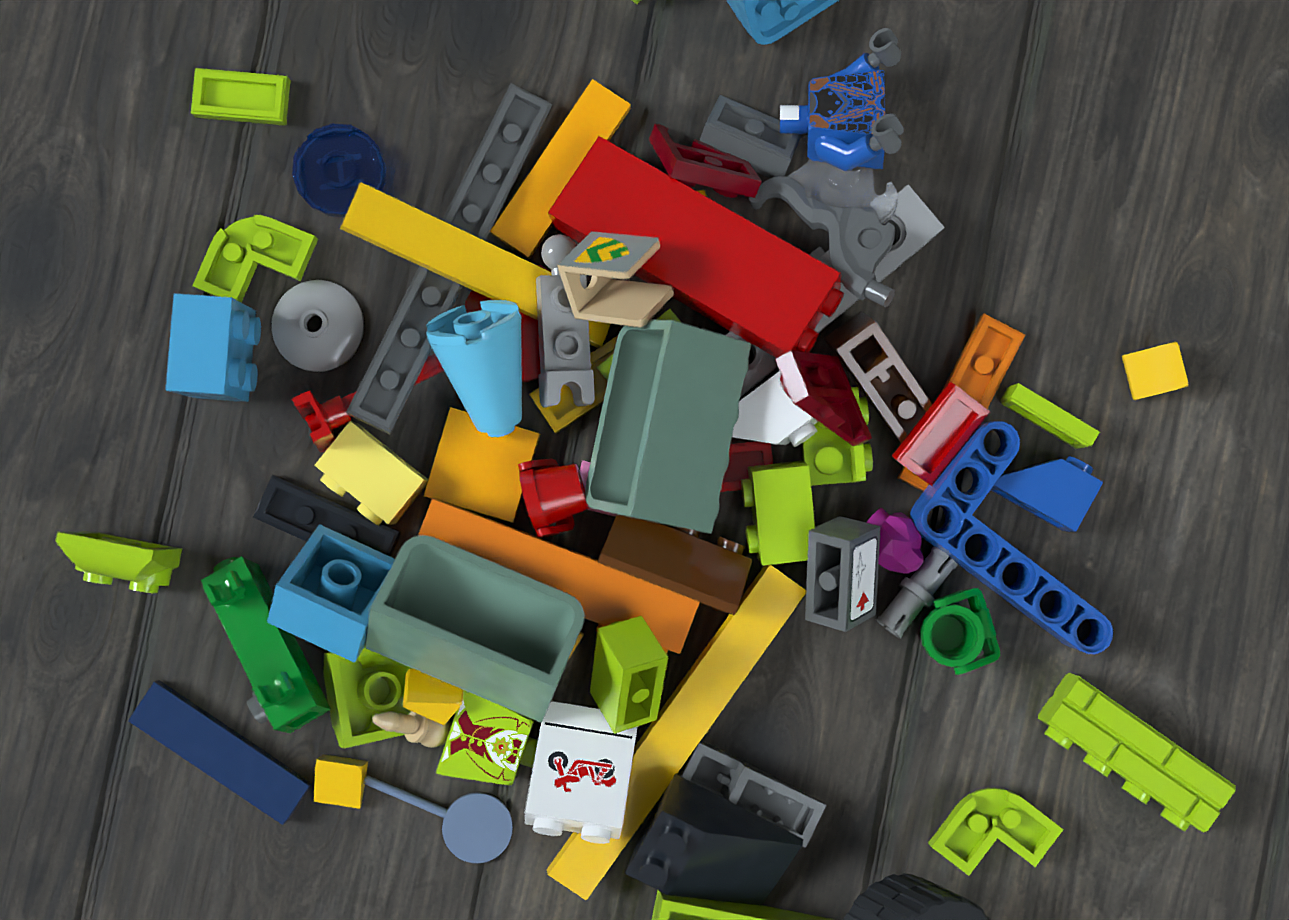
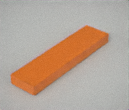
[897,314,1025,492]

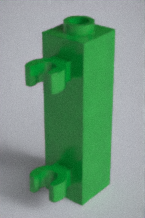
[201,556,331,733]

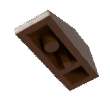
[823,311,932,444]

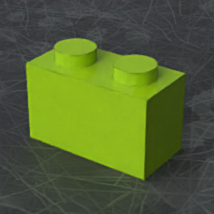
[741,461,815,566]
[590,616,668,734]

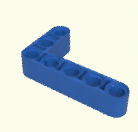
[910,421,1113,654]

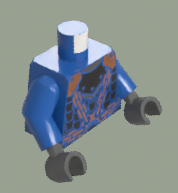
[780,28,904,171]

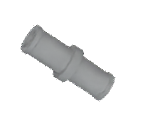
[876,547,957,639]

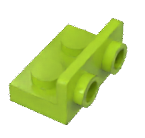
[801,387,873,486]

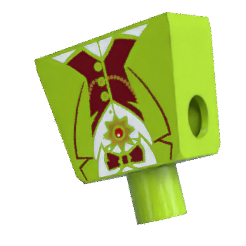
[436,690,538,785]

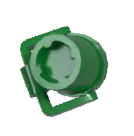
[920,588,1000,675]

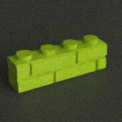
[1038,673,1236,833]

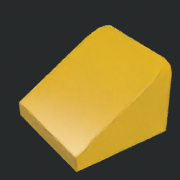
[1122,342,1189,400]
[403,669,463,725]
[314,754,369,809]

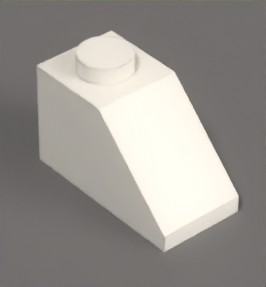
[732,371,818,447]

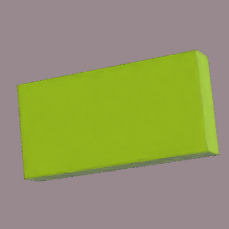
[191,68,291,125]
[1000,383,1100,449]

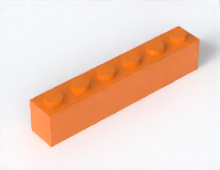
[418,498,700,654]

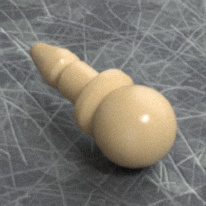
[372,711,451,748]

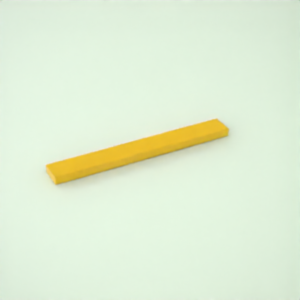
[546,565,806,900]

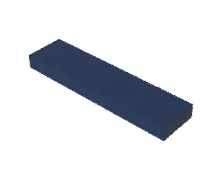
[128,680,313,825]

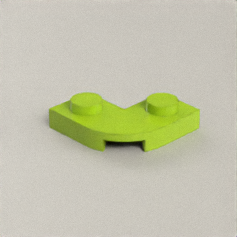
[192,215,318,303]
[928,788,1064,876]

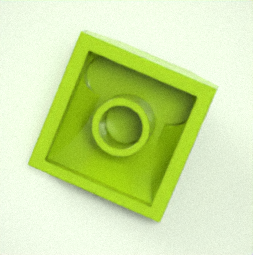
[56,531,182,593]
[323,645,413,748]

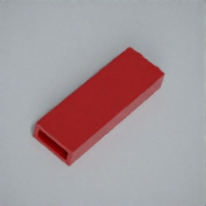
[547,136,844,358]

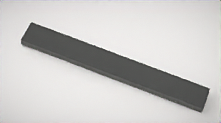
[346,83,552,435]

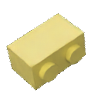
[315,421,428,526]

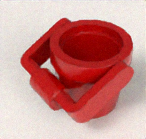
[518,459,589,538]

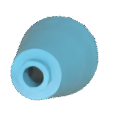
[426,300,522,437]

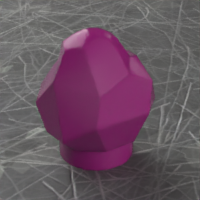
[866,507,924,573]

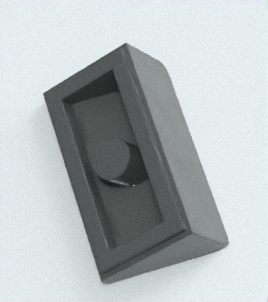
[700,95,802,179]

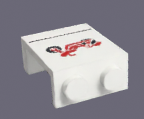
[525,701,638,844]

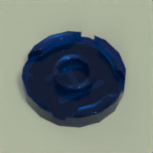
[292,124,386,217]

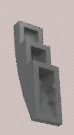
[638,722,826,848]

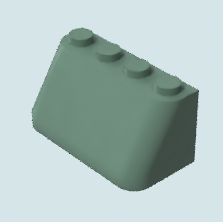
[585,320,751,534]
[366,535,584,723]

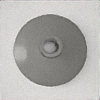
[271,280,364,372]

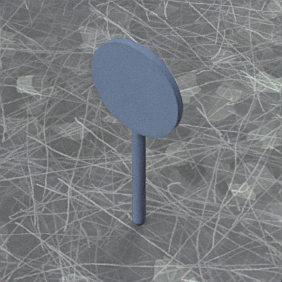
[363,776,513,863]

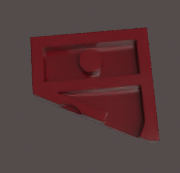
[649,123,762,198]
[775,350,872,447]

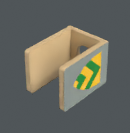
[557,232,674,327]

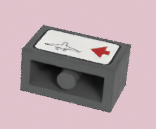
[805,516,880,632]

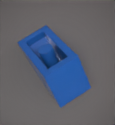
[991,456,1103,532]

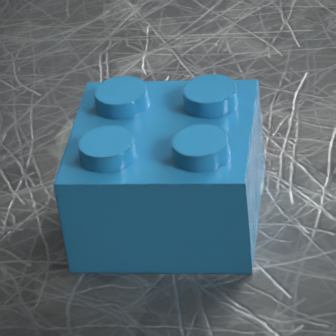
[166,294,261,402]
[267,524,395,663]

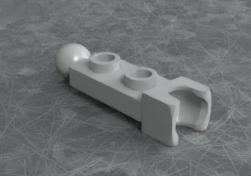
[536,234,595,408]

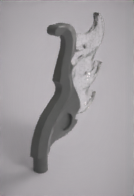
[749,136,898,307]

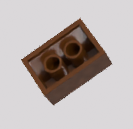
[598,514,752,615]

